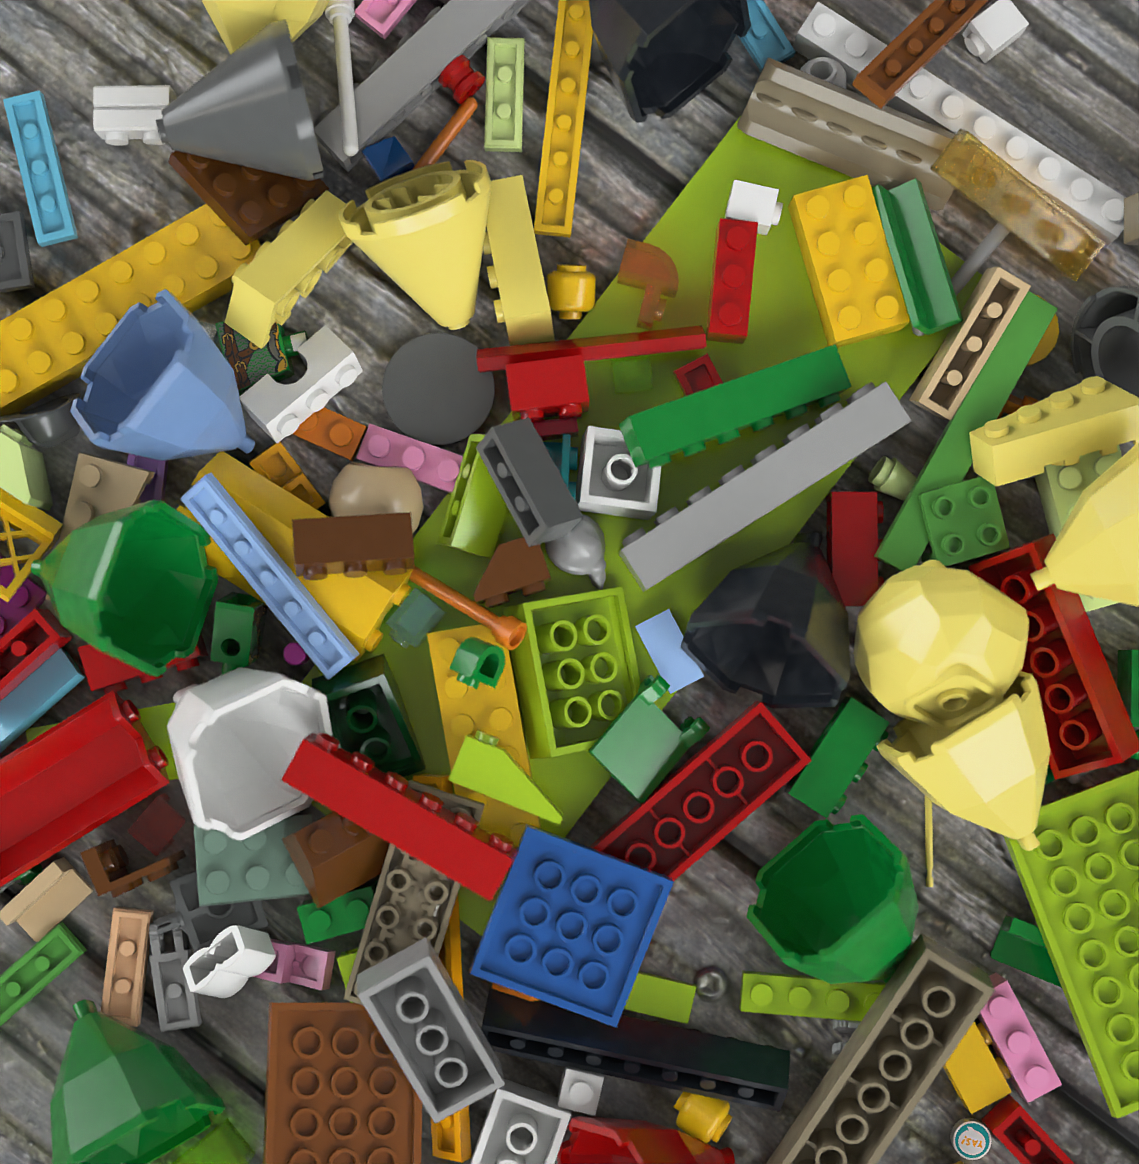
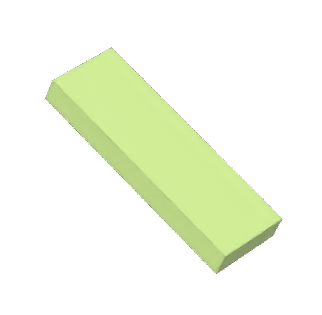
[484,37,525,152]

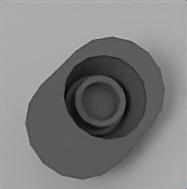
[0,393,81,448]

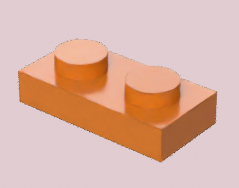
[292,407,368,462]

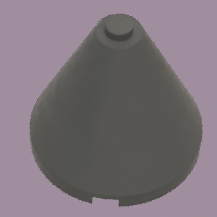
[156,20,324,181]

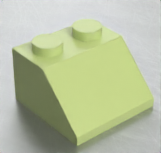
[0,423,53,511]

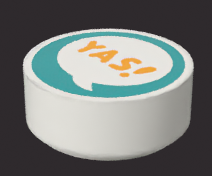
[950,1118,991,1160]

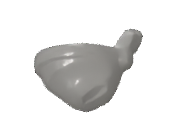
[545,515,606,590]

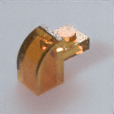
[617,239,679,330]

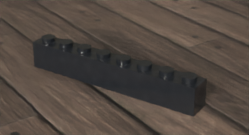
[481,987,790,1112]

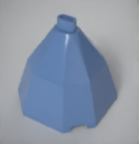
[70,289,255,461]

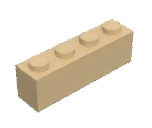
[909,266,1031,421]

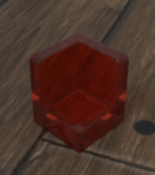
[127,793,186,856]

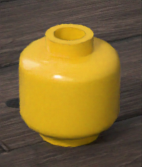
[547,264,596,319]
[674,1092,733,1143]

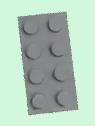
[357,937,505,1123]

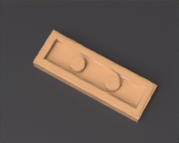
[101,906,154,1027]

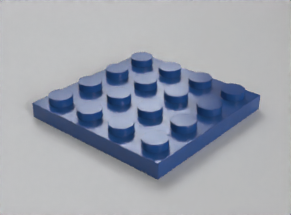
[469,824,674,1027]

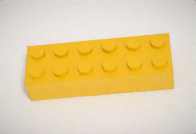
[427,624,541,849]

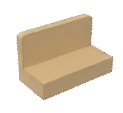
[0,857,93,942]

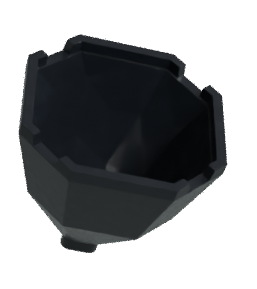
[589,0,751,123]
[680,532,850,709]

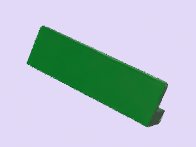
[871,178,963,335]
[990,915,1062,988]

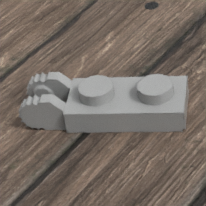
[149,923,202,1032]

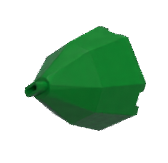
[31,500,219,677]
[746,814,919,984]
[50,999,226,1164]

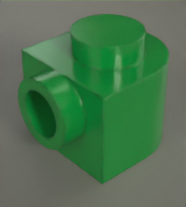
[449,637,505,689]

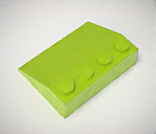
[502,586,641,759]

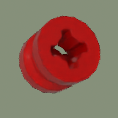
[438,55,485,104]

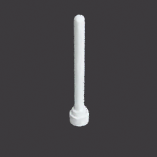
[325,0,359,156]

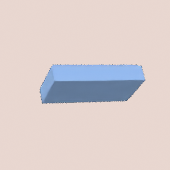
[635,609,704,694]

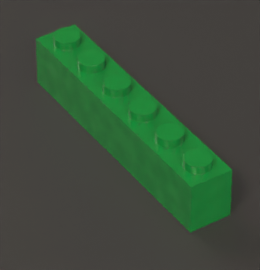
[619,344,852,470]

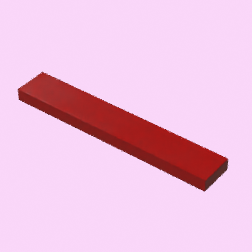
[476,325,707,373]

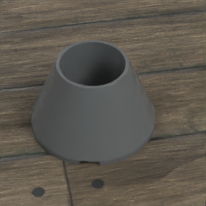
[1071,285,1139,397]

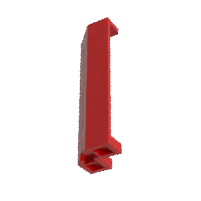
[0,690,170,887]

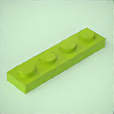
[739,970,886,1021]

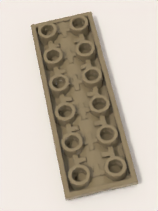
[737,57,978,211]
[343,780,485,1006]

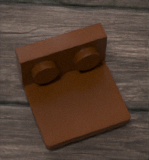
[80,839,186,898]

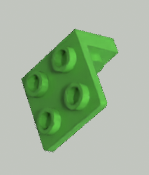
[918,476,1010,566]

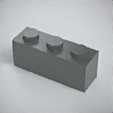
[476,418,583,547]

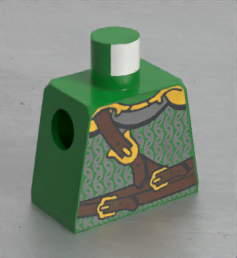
[215,322,308,397]
[210,592,268,675]

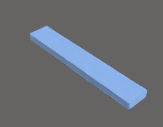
[180,473,359,680]

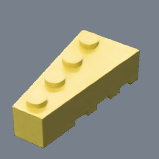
[483,175,555,346]
[225,190,353,349]
[969,376,1139,487]

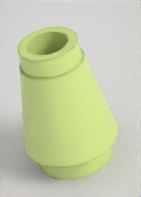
[868,456,917,501]

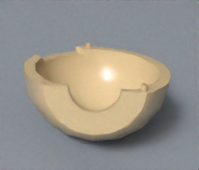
[328,462,423,533]

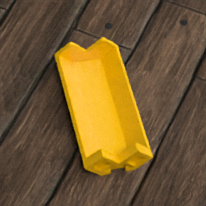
[176,451,413,662]

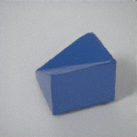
[361,136,414,182]

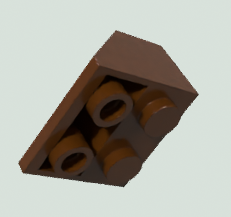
[473,537,551,609]

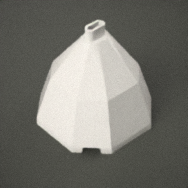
[167,667,333,841]

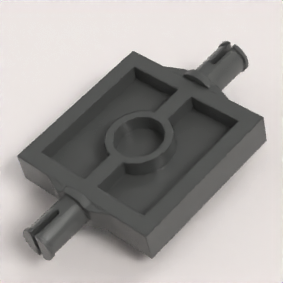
[153,871,269,953]

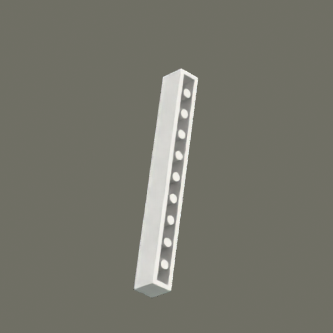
[792,2,1126,248]

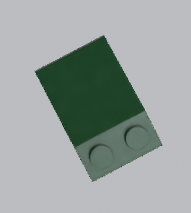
[312,654,426,777]

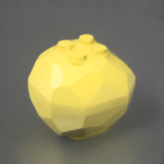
[853,560,1029,731]

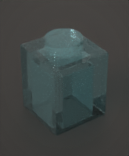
[386,588,447,649]

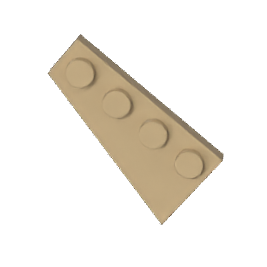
[46,453,155,601]

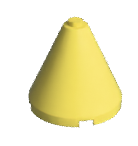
[339,160,491,330]

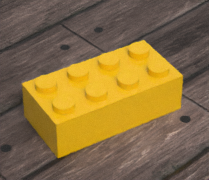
[788,175,910,348]

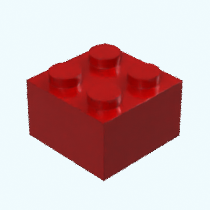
[505,355,589,422]

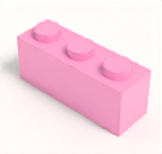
[977,972,1062,1103]

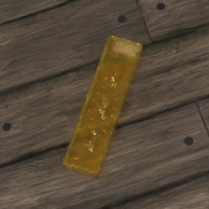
[930,129,1106,282]

